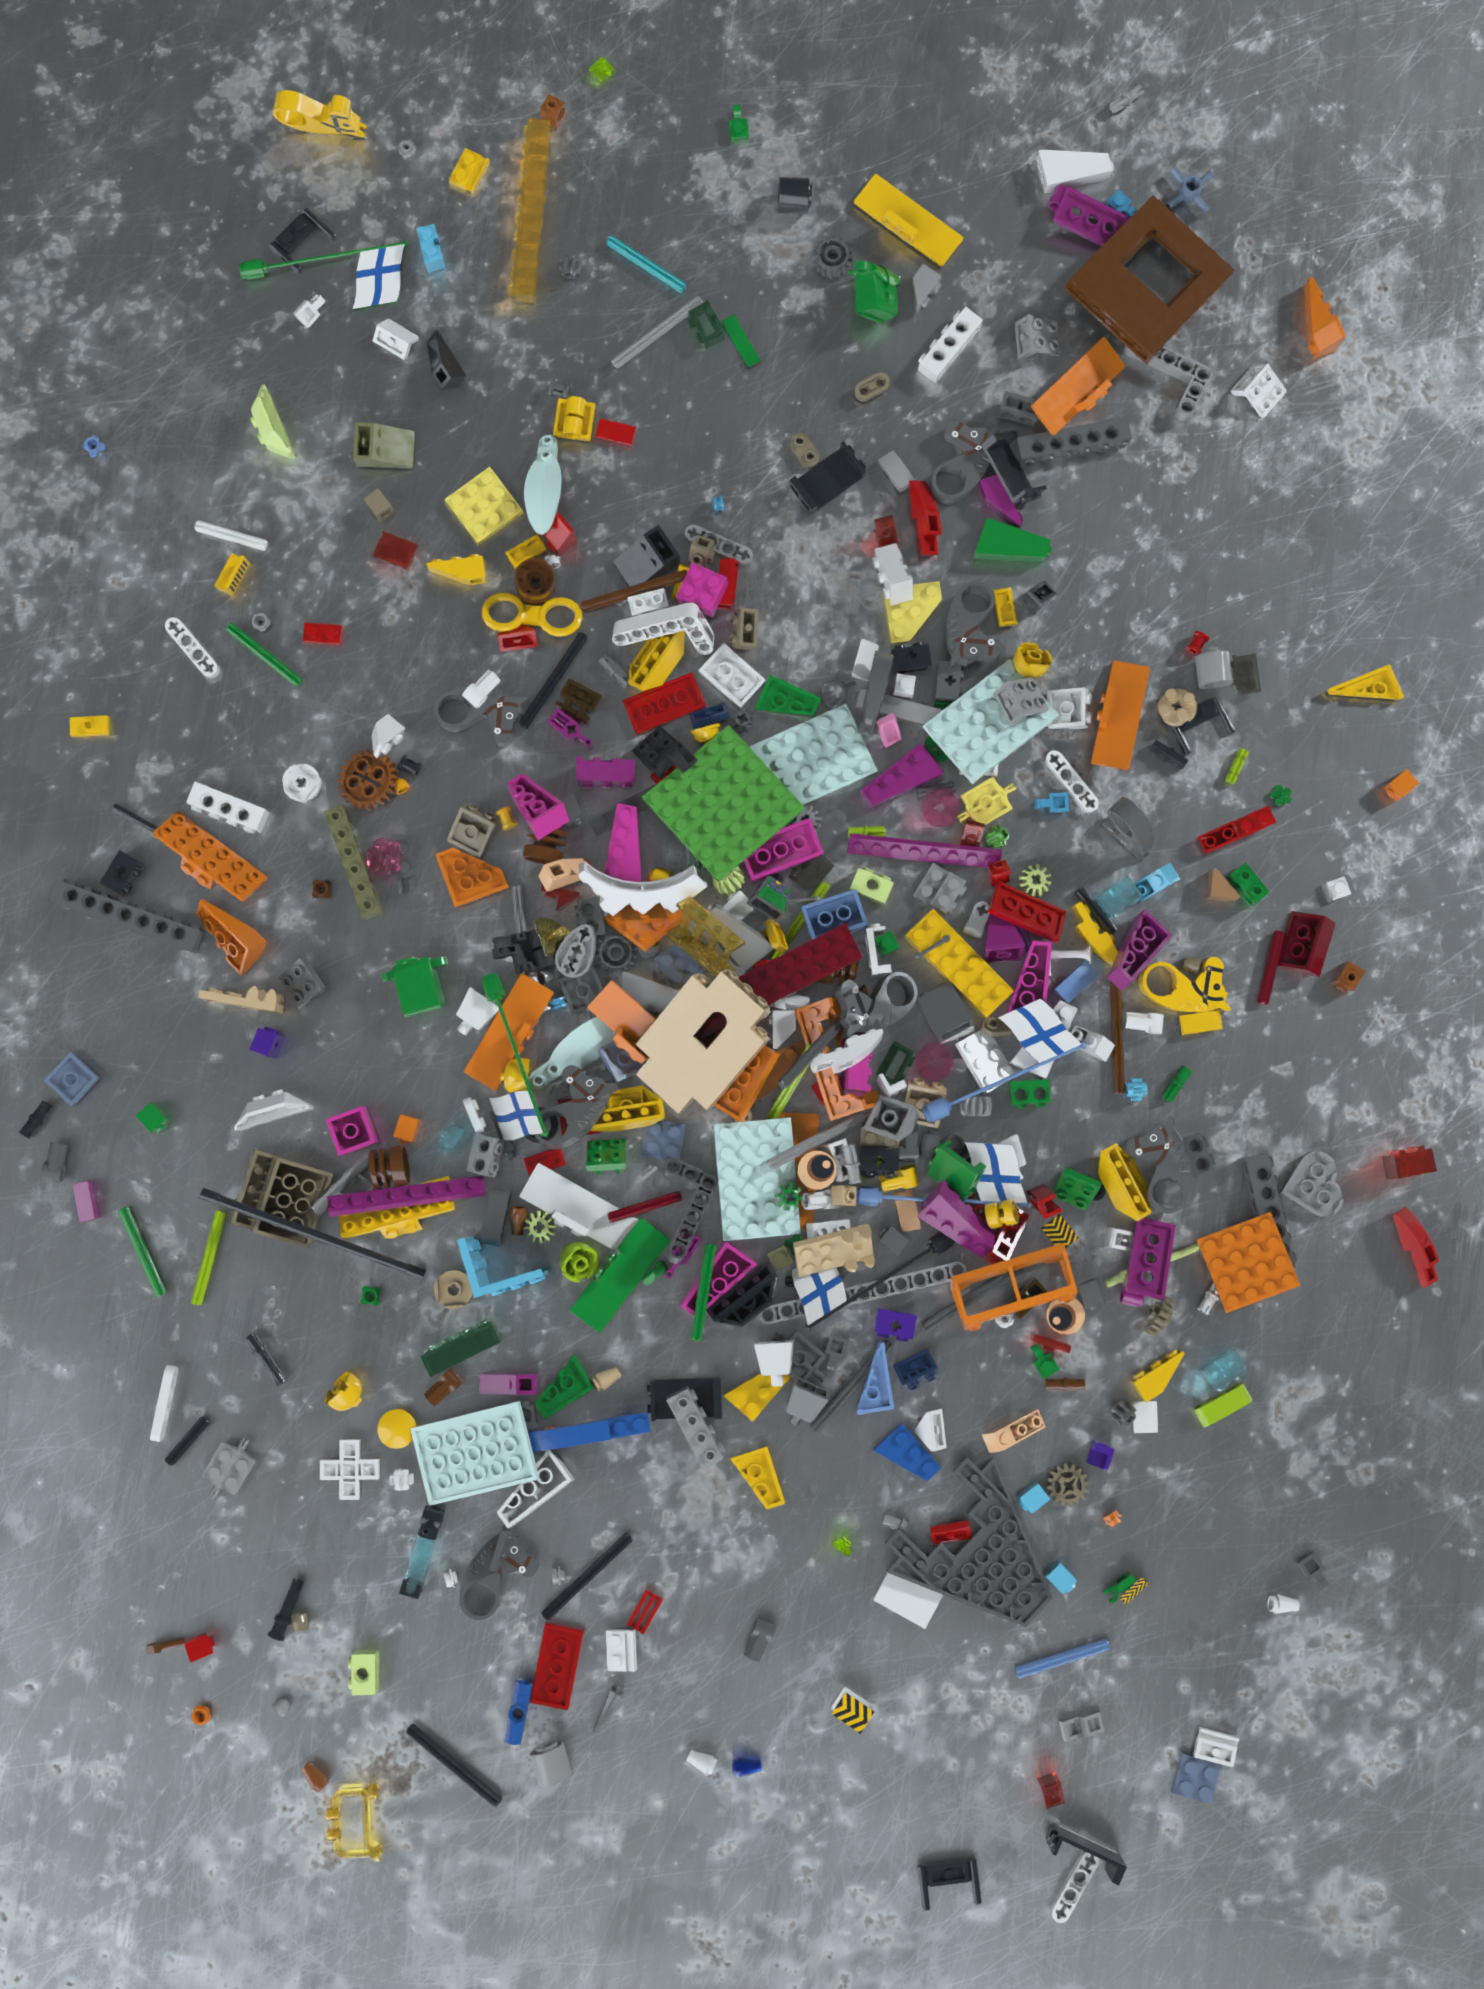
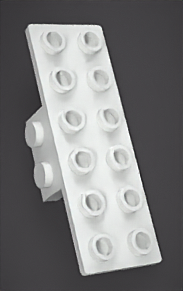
[520,1163,638,1251]

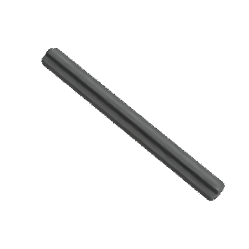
[778,1017,843,1089]
[922,1268,1024,1331]
[810,1340,893,1433]

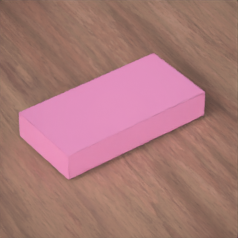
[876,712,902,748]

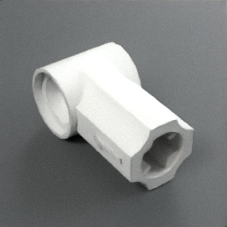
[462,670,501,709]
[770,994,810,1011]
[1124,1012,1164,1034]
[801,1189,840,1210]

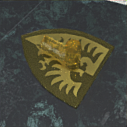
[533,917,567,957]

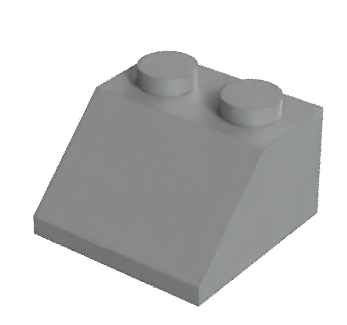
[864,1095,919,1141]

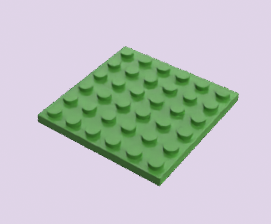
[642,725,805,883]

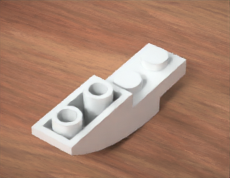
[810,1029,883,1074]

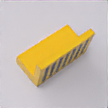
[214,553,250,596]

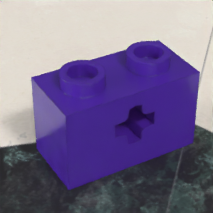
[249,1026,285,1059]
[873,1308,917,1342]

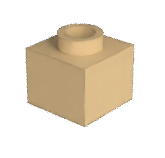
[831,1185,856,1207]

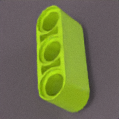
[1194,1382,1253,1427]

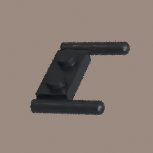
[269,208,336,273]
[1170,695,1235,755]
[917,1858,982,1911]

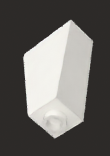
[1036,150,1114,194]

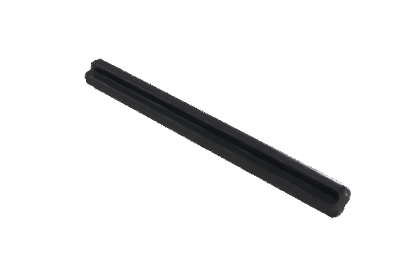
[519,632,588,729]
[541,1532,633,1621]
[406,1723,502,1808]

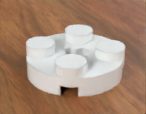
[282,764,322,803]

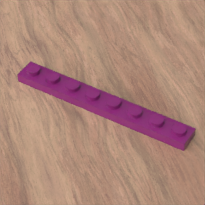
[847,833,1002,868]
[327,1175,486,1217]

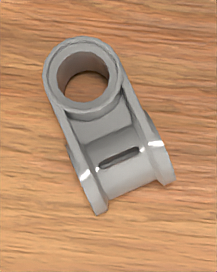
[962,902,990,940]

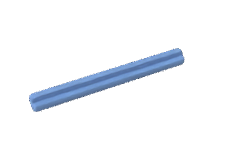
[1015,1639,1110,1678]

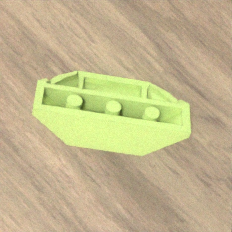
[250,384,296,460]

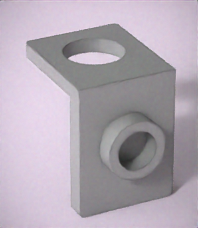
[641,1165,671,1196]

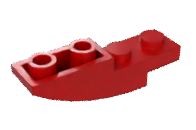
[909,480,942,556]
[1197,805,1277,854]
[1393,1207,1439,1287]

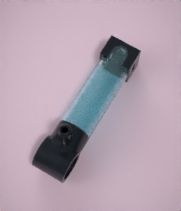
[399,1505,445,1599]

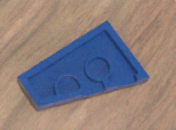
[873,1423,941,1481]

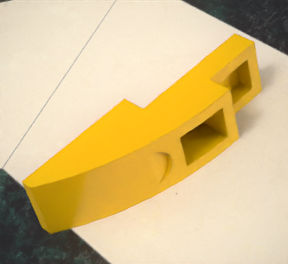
[1072,902,1119,965]

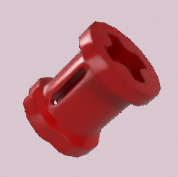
[1186,631,1210,656]

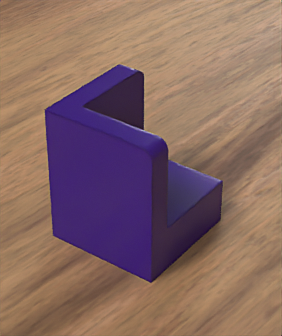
[1086,1440,1115,1471]

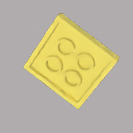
[444,467,524,545]

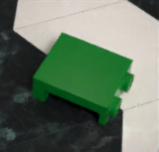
[927,1140,987,1202]

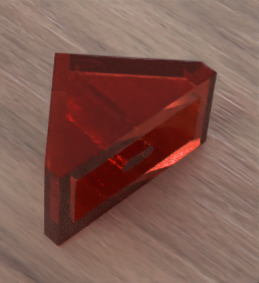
[1037,1772,1065,1809]

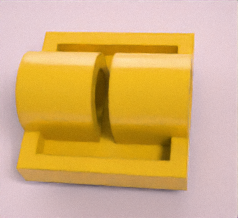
[553,396,596,442]

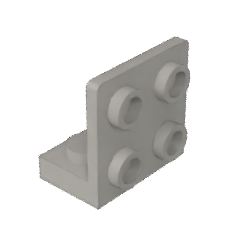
[1014,314,1061,360]
[993,677,1049,726]

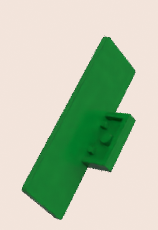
[570,1218,670,1333]

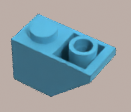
[1132,863,1180,902]

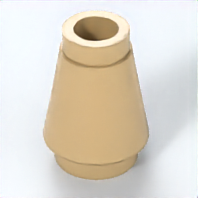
[591,1367,622,1392]

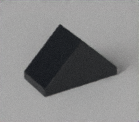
[1023,580,1057,614]

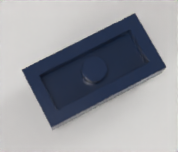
[689,702,730,729]

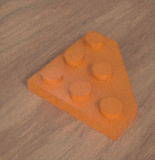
[435,848,509,908]
[604,904,685,952]

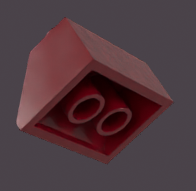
[1278,911,1336,977]

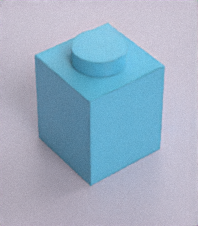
[1017,1481,1050,1514]
[1044,1560,1077,1594]

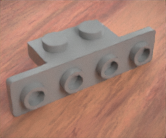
[311,1153,374,1216]

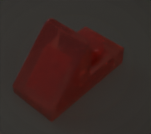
[873,515,899,548]
[959,820,985,847]
[541,884,581,912]

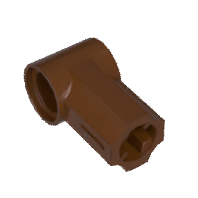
[424,1367,464,1407]

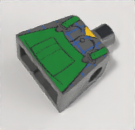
[746,874,790,922]

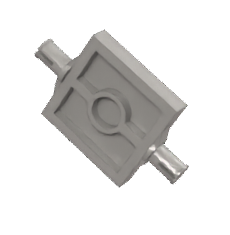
[201,1437,256,1499]

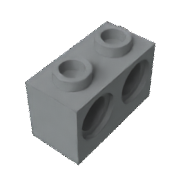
[466,1133,505,1177]

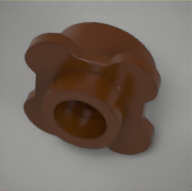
[312,880,331,899]

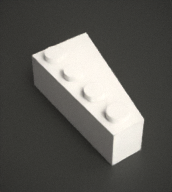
[1008,1000,1078,1079]
[497,1449,575,1529]

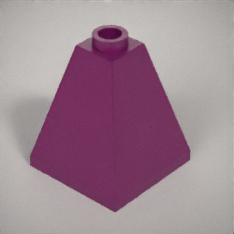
[983,914,1025,964]

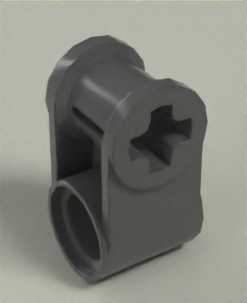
[944,1133,971,1163]

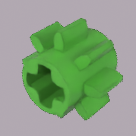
[985,824,1009,849]

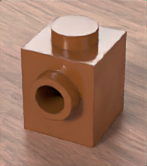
[1332,961,1366,993]

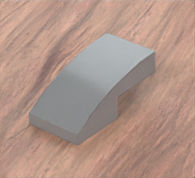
[878,450,915,492]
[1059,1711,1105,1742]

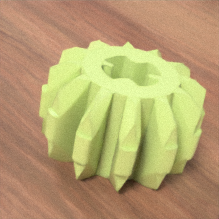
[1019,864,1052,897]
[712,867,745,895]
[523,1211,557,1244]

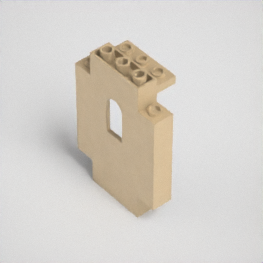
[636,969,771,1114]

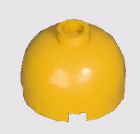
[1013,642,1053,679]
[500,1057,530,1093]
[324,1371,362,1411]

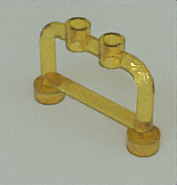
[326,1783,382,1862]

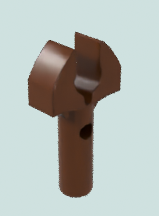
[146,1638,186,1654]

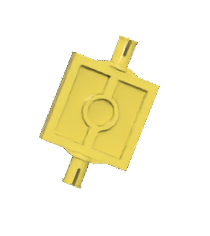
[957,777,1016,829]

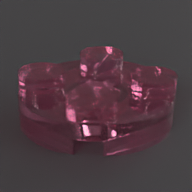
[921,788,960,827]
[366,838,402,877]
[915,1042,954,1081]

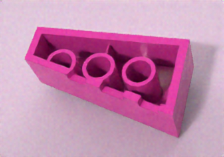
[507,773,569,840]
[604,803,643,882]
[1006,940,1052,1014]
[838,1028,873,1096]
[679,1241,757,1315]

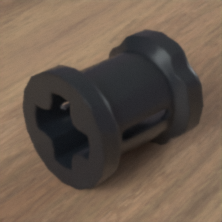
[397,754,422,778]

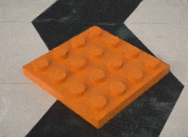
[703,1029,780,1123]
[1196,1212,1301,1313]

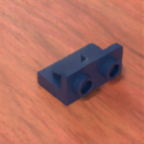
[893,1348,940,1391]

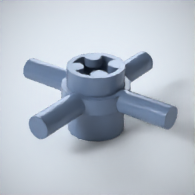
[1166,166,1214,214]

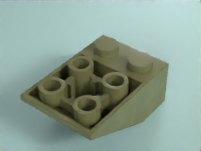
[353,422,415,469]

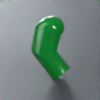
[642,1260,668,1286]

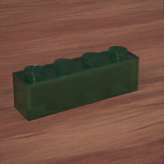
[420,1319,503,1377]

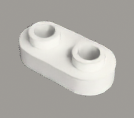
[463,1097,487,1134]

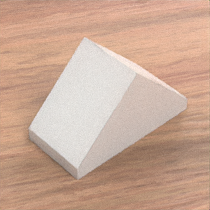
[1104,1227,1134,1252]

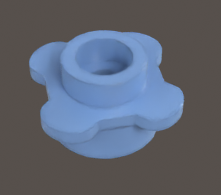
[82,435,105,458]

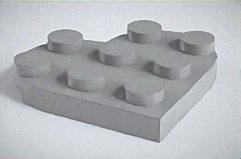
[1279,1151,1344,1217]

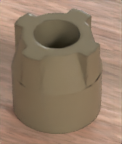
[1182,956,1201,974]
[291,1612,309,1632]

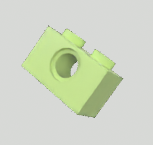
[849,867,894,906]
[348,1650,379,1695]

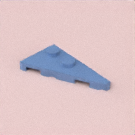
[856,1341,894,1415]

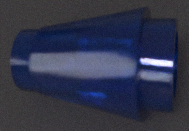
[732,1757,762,1778]

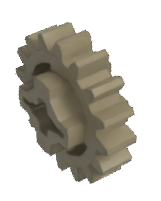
[1144,1295,1174,1337]
[1046,1463,1089,1507]

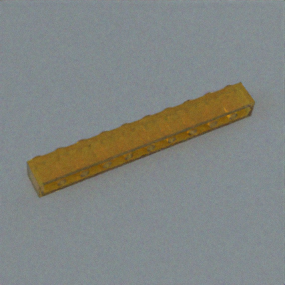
[509,118,552,306]

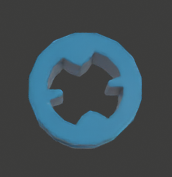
[712,495,724,513]
[549,996,568,1011]

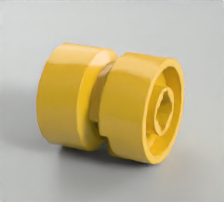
[985,1199,1019,1229]

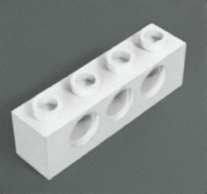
[918,307,983,384]
[186,782,270,834]

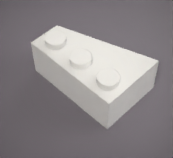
[872,543,913,606]

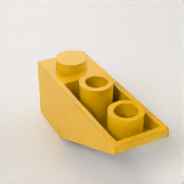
[426,554,488,585]
[1130,1349,1185,1403]

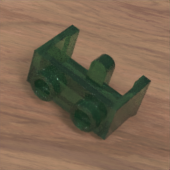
[687,300,726,349]
[875,1041,916,1085]

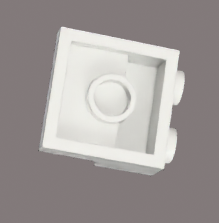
[1047,687,1092,729]

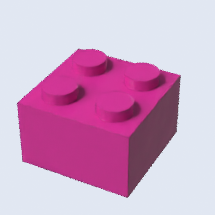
[676,562,728,618]
[325,1106,379,1156]

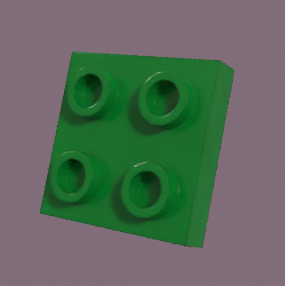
[586,1139,626,1175]
[1052,1167,1102,1210]

